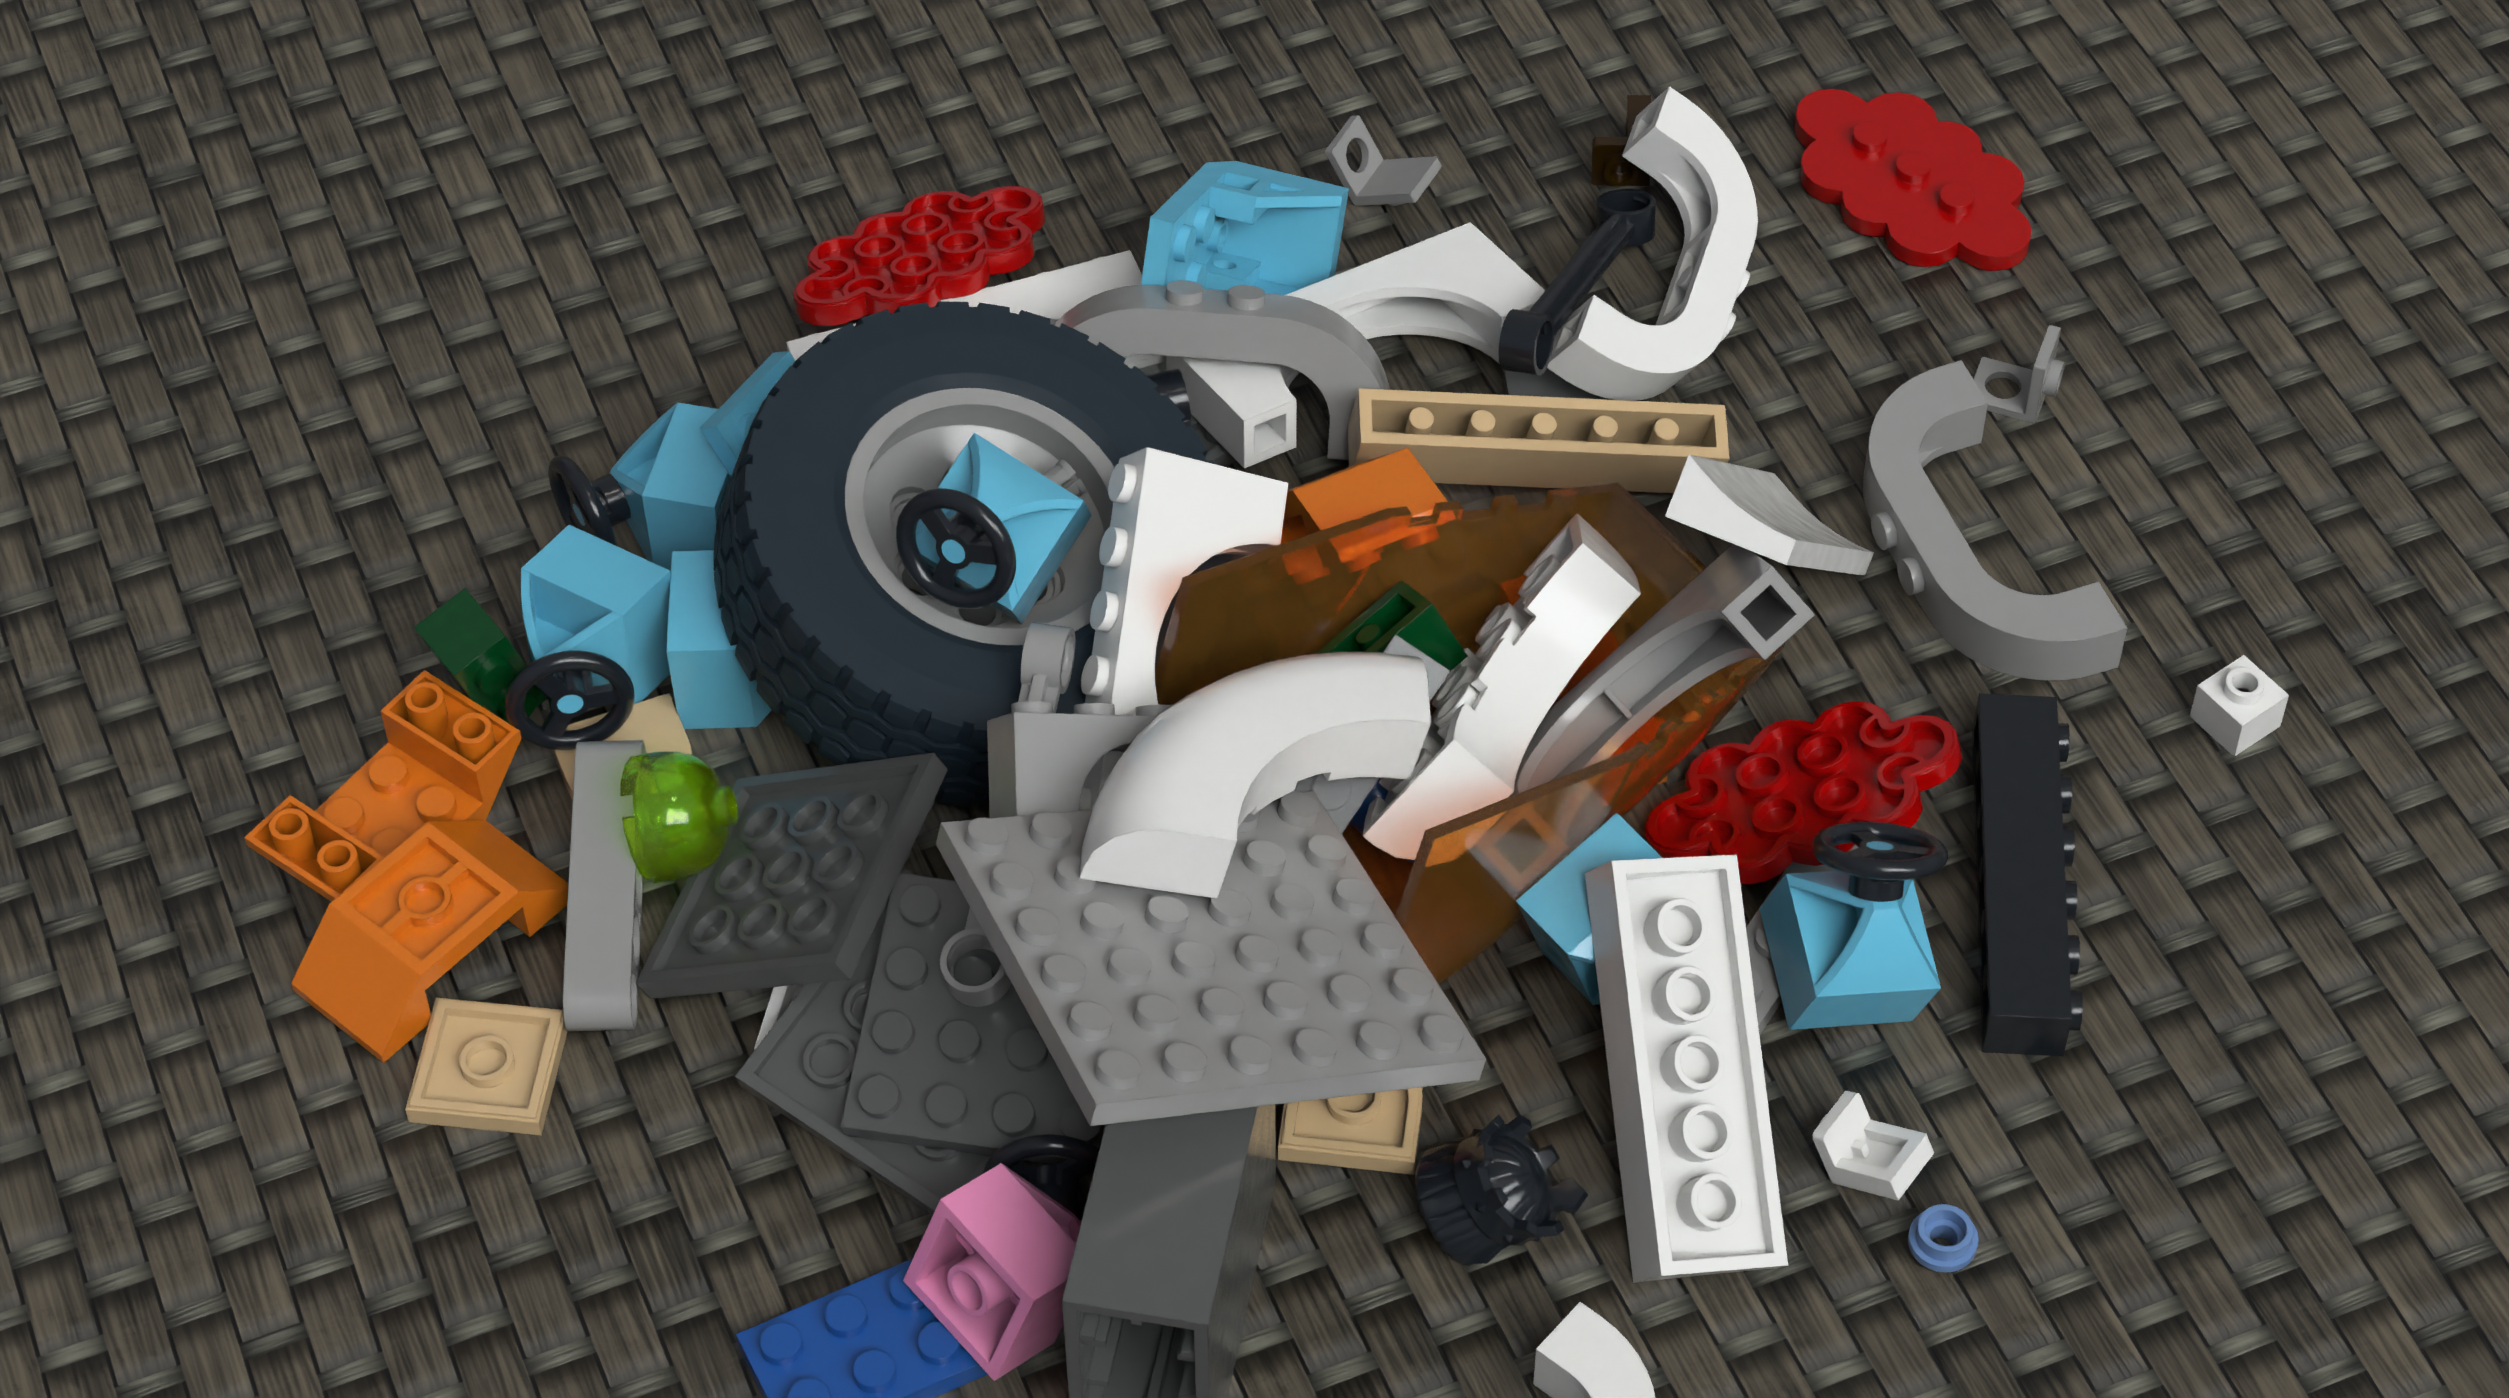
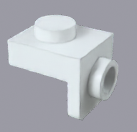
[1813,1091,1934,1201]

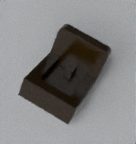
[1591,95,1651,186]

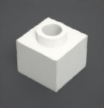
[2190,655,2289,757]

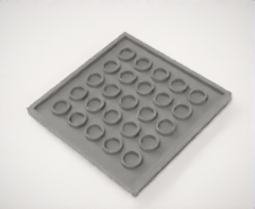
[936,791,1486,1126]

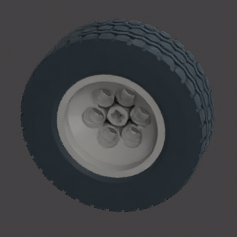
[714,301,1233,808]

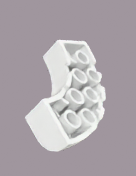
[1363,513,1641,861]
[1079,652,1431,898]

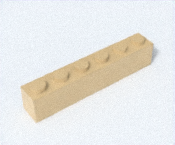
[1347,388,1730,493]

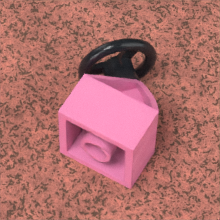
[903,1134,1100,1381]

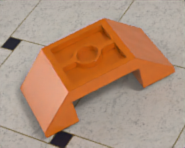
[1263,448,1453,581]
[244,670,522,902]
[291,820,568,1063]

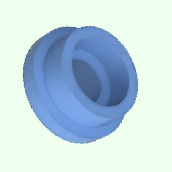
[1908,1204,1979,1272]

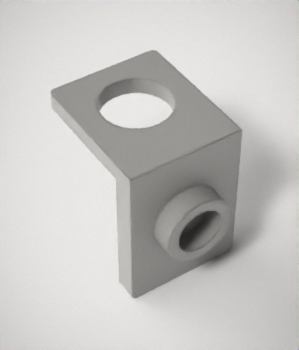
[1325,115,1442,206]
[1974,325,2065,423]

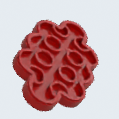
[1794,89,2032,271]
[793,186,1045,326]
[1645,701,1962,884]

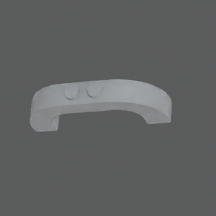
[1054,280,1390,460]
[1863,360,2127,681]

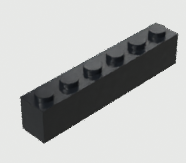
[1972,693,2083,1057]

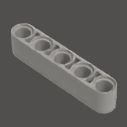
[563,740,647,1031]

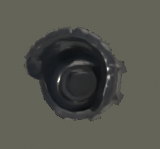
[1414,1115,1588,1266]

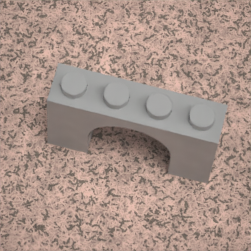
[987,701,1172,818]

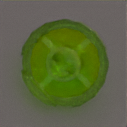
[620,751,738,883]

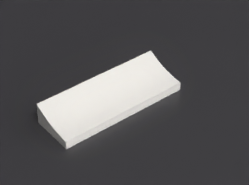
[1665,454,1874,576]
[1585,855,1788,1283]

